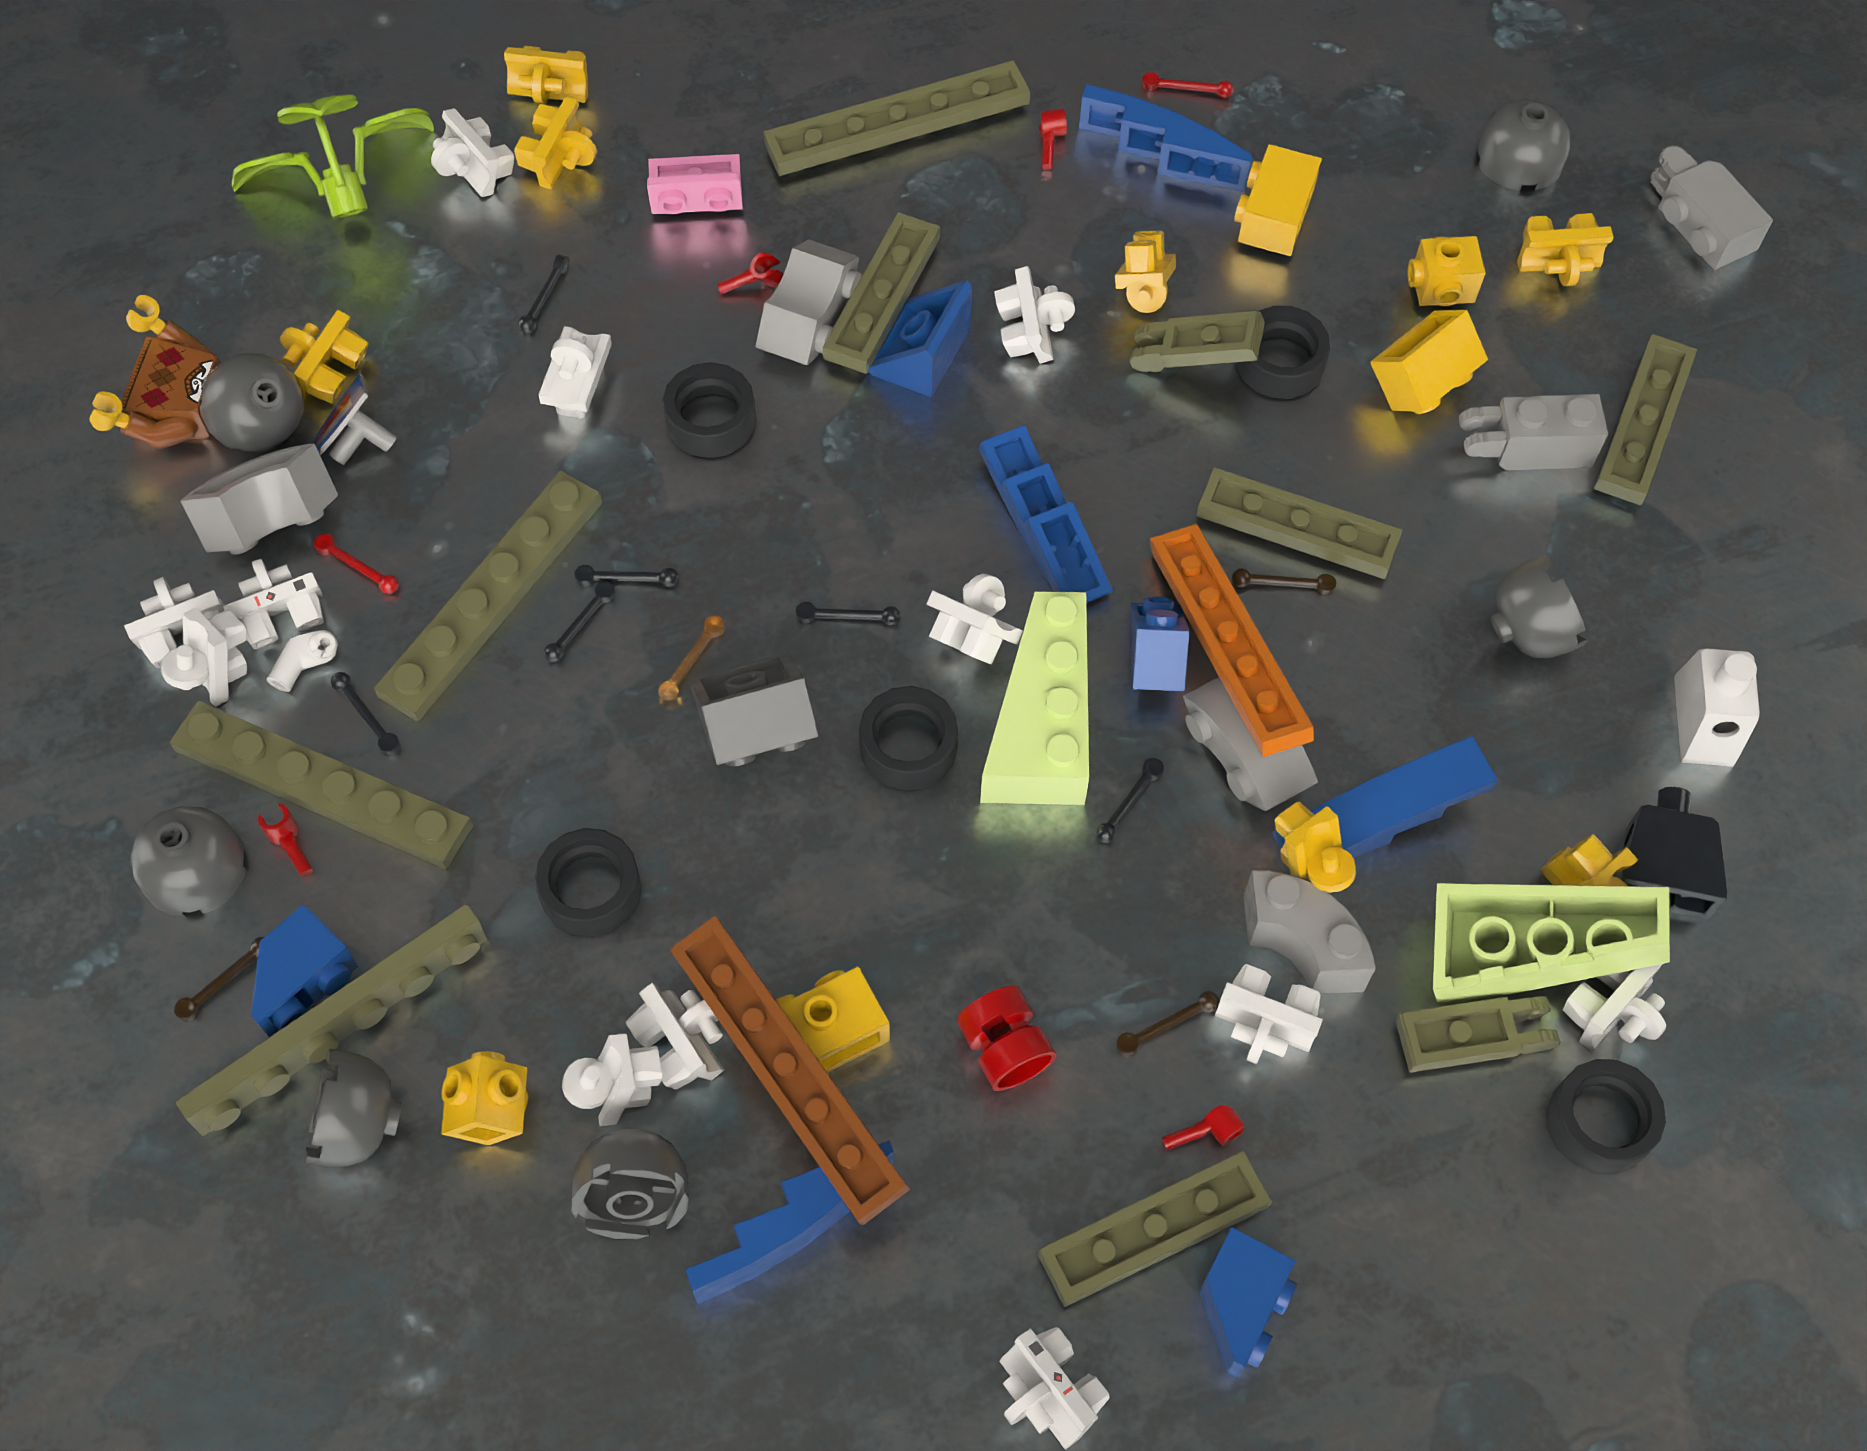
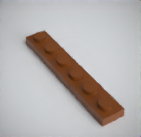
[670,915,910,1225]

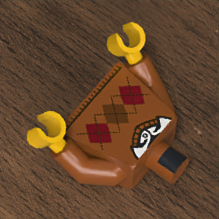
[89,295,220,449]

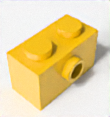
[1234,144,1322,256]
[1370,310,1488,414]
[776,966,890,1072]

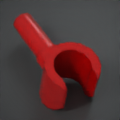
[1039,109,1067,171]
[717,252,783,295]
[257,803,313,877]
[1162,1105,1244,1150]

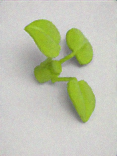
[232,94,434,219]

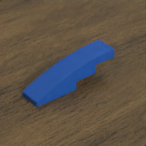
[1079,84,1253,193]
[978,425,1113,603]
[1273,736,1498,857]
[685,1140,894,1304]

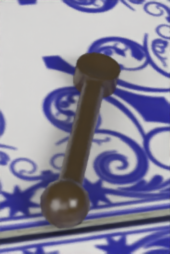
[1232,568,1336,596]
[174,937,264,1022]
[1116,991,1220,1057]

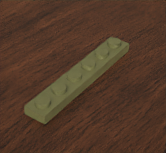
[763,60,1030,176]
[374,470,602,722]
[169,700,473,870]
[175,904,488,1136]

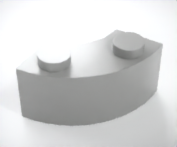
[755,239,861,365]
[180,443,338,554]
[1183,677,1318,811]
[1243,870,1376,994]

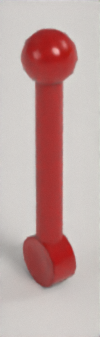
[1142,72,1234,98]
[314,534,399,594]

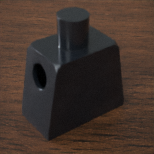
[1613,787,1727,920]

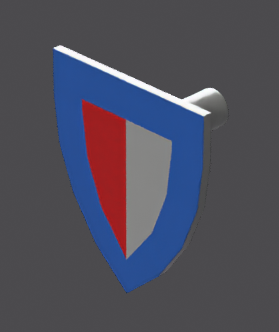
[311,373,397,465]

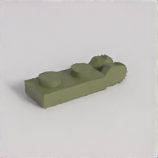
[1129,310,1265,373]
[1395,996,1561,1073]

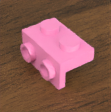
[647,154,743,214]

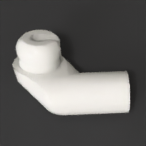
[267,630,338,692]

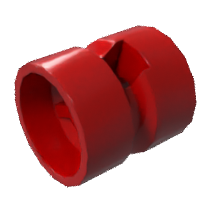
[956,985,1057,1091]

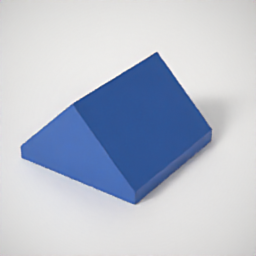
[868,280,972,398]

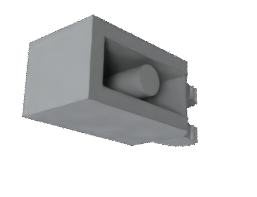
[1650,145,1773,270]
[1459,394,1608,470]

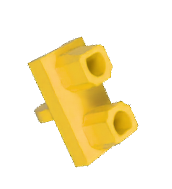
[504,45,588,105]
[515,96,597,190]
[1517,213,1614,286]
[1115,230,1176,313]
[280,309,369,404]
[1274,801,1356,893]
[1540,834,1638,887]

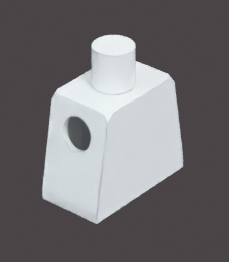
[1674,649,1760,767]

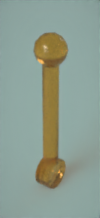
[658,616,724,701]

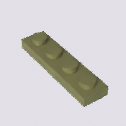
[823,212,940,374]
[1594,333,1698,506]
[1196,467,1403,579]
[1038,1151,1272,1308]

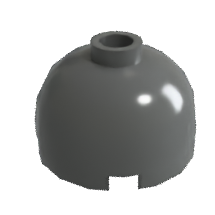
[1476,99,1570,191]
[199,353,304,453]
[1490,553,1587,658]
[130,806,246,916]
[304,1049,402,1167]
[571,1128,689,1239]

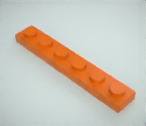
[1150,524,1314,757]

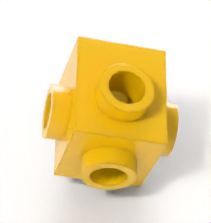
[1407,236,1485,306]
[441,1051,528,1145]

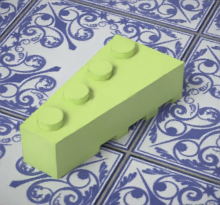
[980,591,1089,805]
[1433,883,1670,1007]

